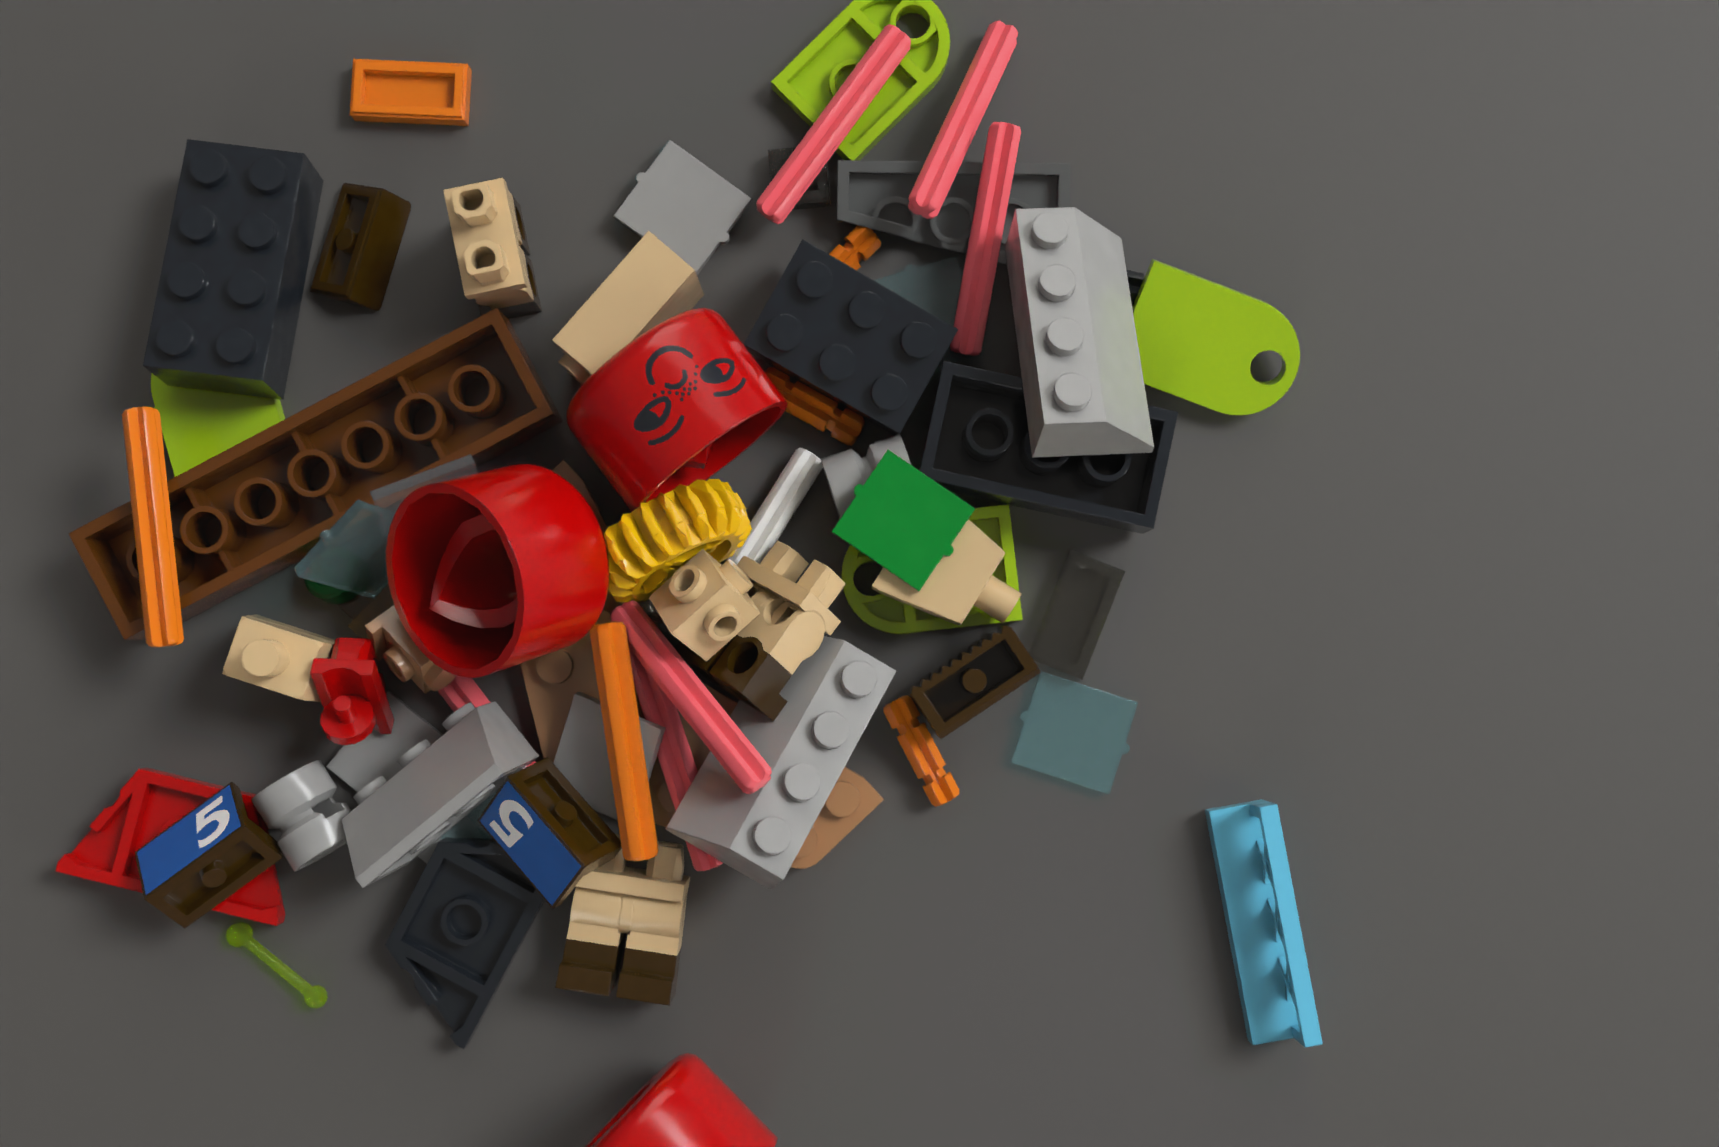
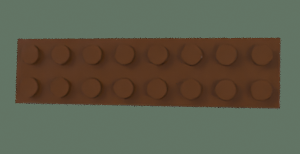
[68,308,563,640]

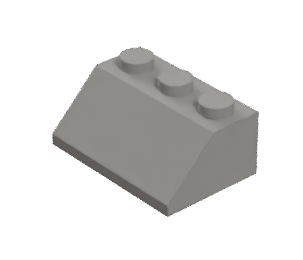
[342,701,539,888]

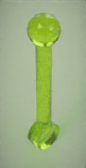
[226,922,328,1009]

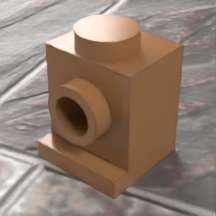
[365,605,457,694]

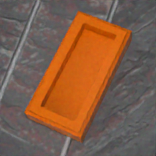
[350,59,472,126]

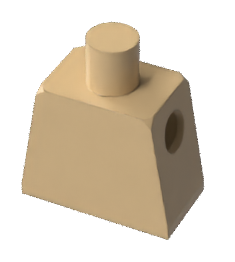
[871,519,1022,625]
[222,614,335,702]

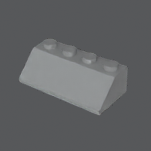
[1005,207,1154,458]
[666,636,896,889]

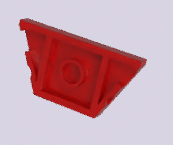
[55,768,286,926]

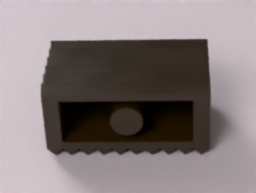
[909,625,1041,739]

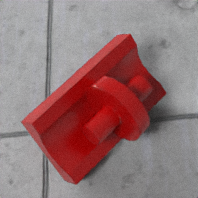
[310,637,394,745]

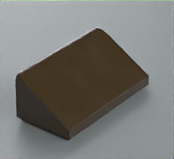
[310,183,411,311]

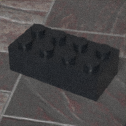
[143,139,324,400]
[919,361,1178,534]

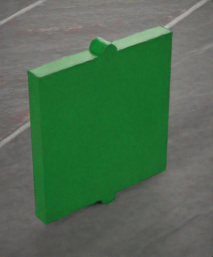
[832,450,975,591]

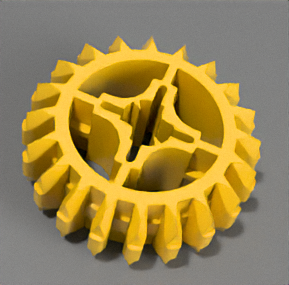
[604,479,752,602]

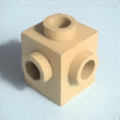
[649,549,760,662]

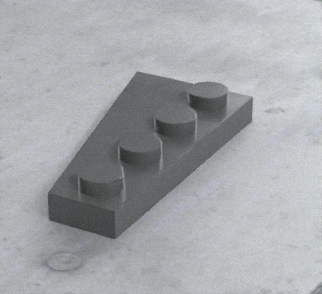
[837,160,1071,266]

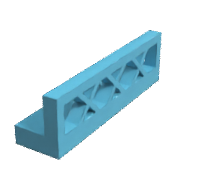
[1205,799,1323,1047]

